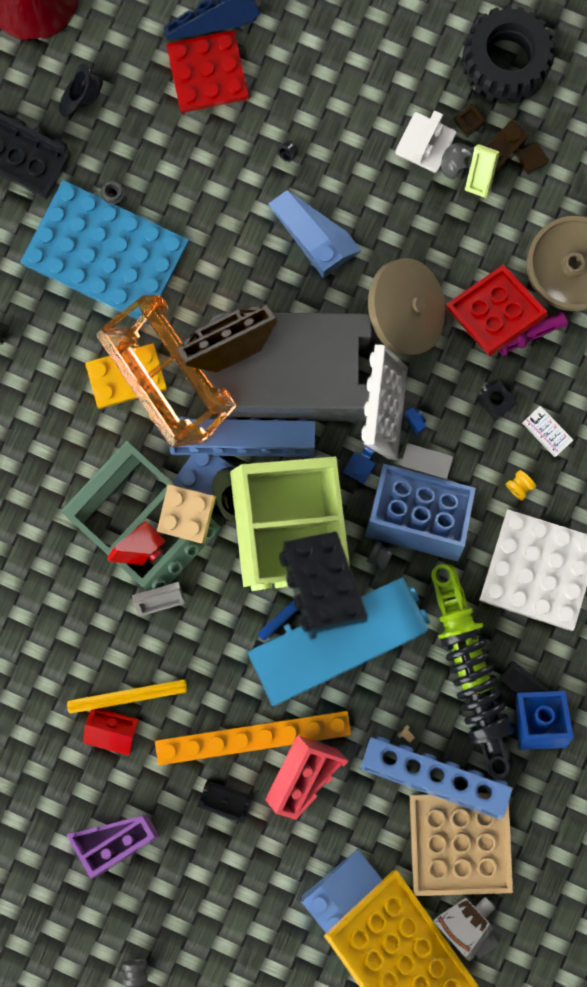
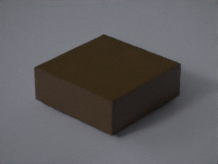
[453,103,486,137]
[516,141,549,175]

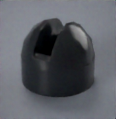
[277,141,298,162]

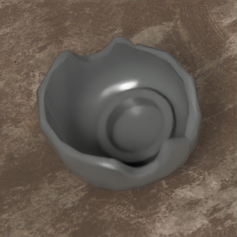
[441,143,474,179]

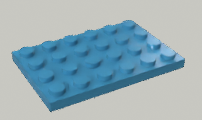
[20,180,189,325]

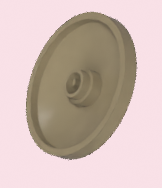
[526,216,587,311]
[368,258,446,356]

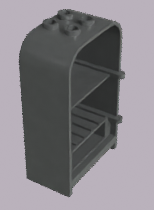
[198,312,371,422]

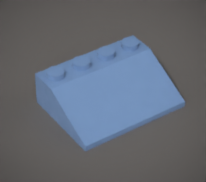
[365,463,476,561]
[301,849,383,933]

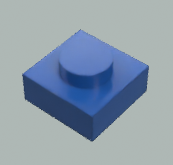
[403,407,426,435]

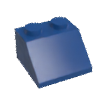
[515,691,574,750]

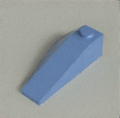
[268,190,361,278]

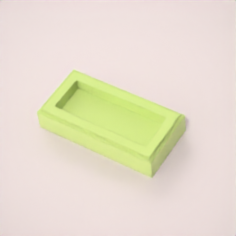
[465,144,500,198]

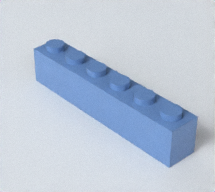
[169,417,315,457]

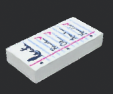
[522,406,573,457]

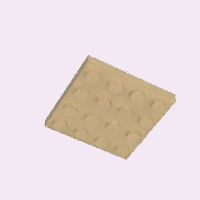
[409,792,513,896]

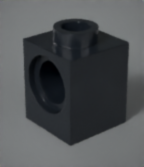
[478,381,517,421]

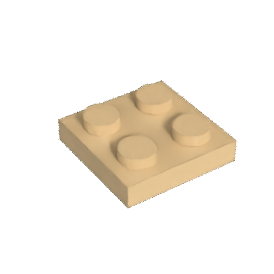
[157,484,216,544]

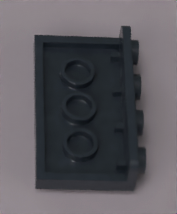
[0,109,71,200]
[279,531,368,640]

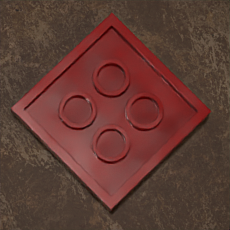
[166,30,249,113]
[446,265,548,357]

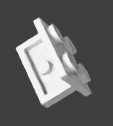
[395,110,456,173]

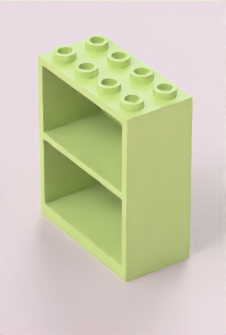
[230,457,350,591]

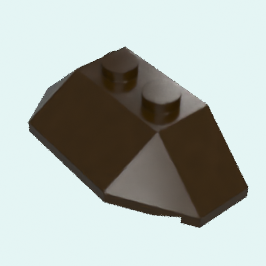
[177,304,277,373]

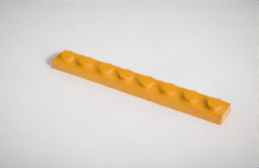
[155,710,351,766]

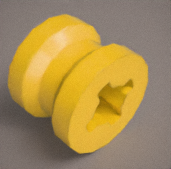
[506,470,536,500]

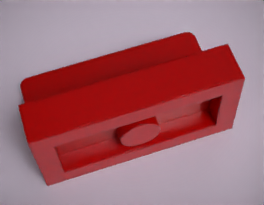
[83,708,139,755]

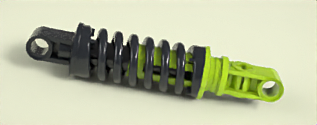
[431,564,515,779]

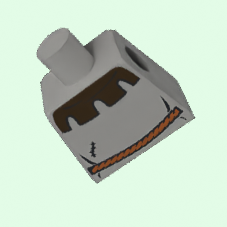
[433,897,495,961]

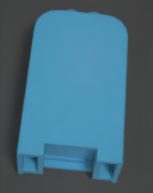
[248,577,430,706]

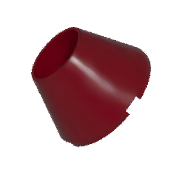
[0,0,78,41]

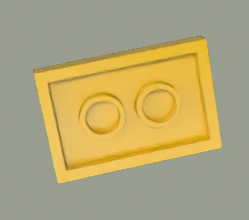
[85,343,167,409]

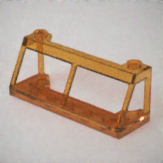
[96,295,236,447]

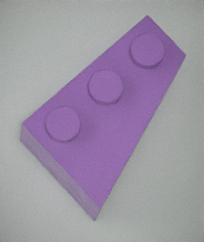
[67,816,160,879]

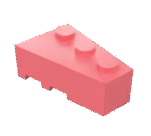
[265,735,348,820]

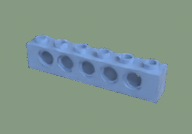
[360,736,513,820]

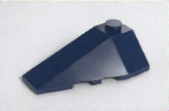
[164,0,261,40]

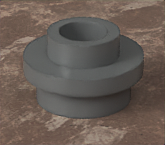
[101,182,125,205]

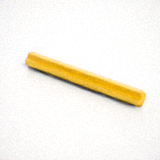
[67,680,187,713]

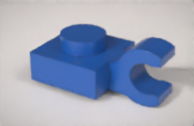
[343,446,375,485]

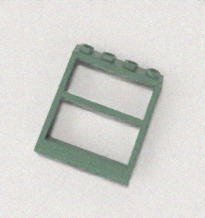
[61,440,221,591]

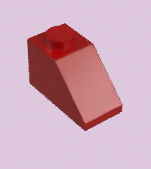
[107,521,166,565]

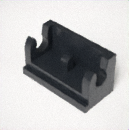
[197,780,253,823]

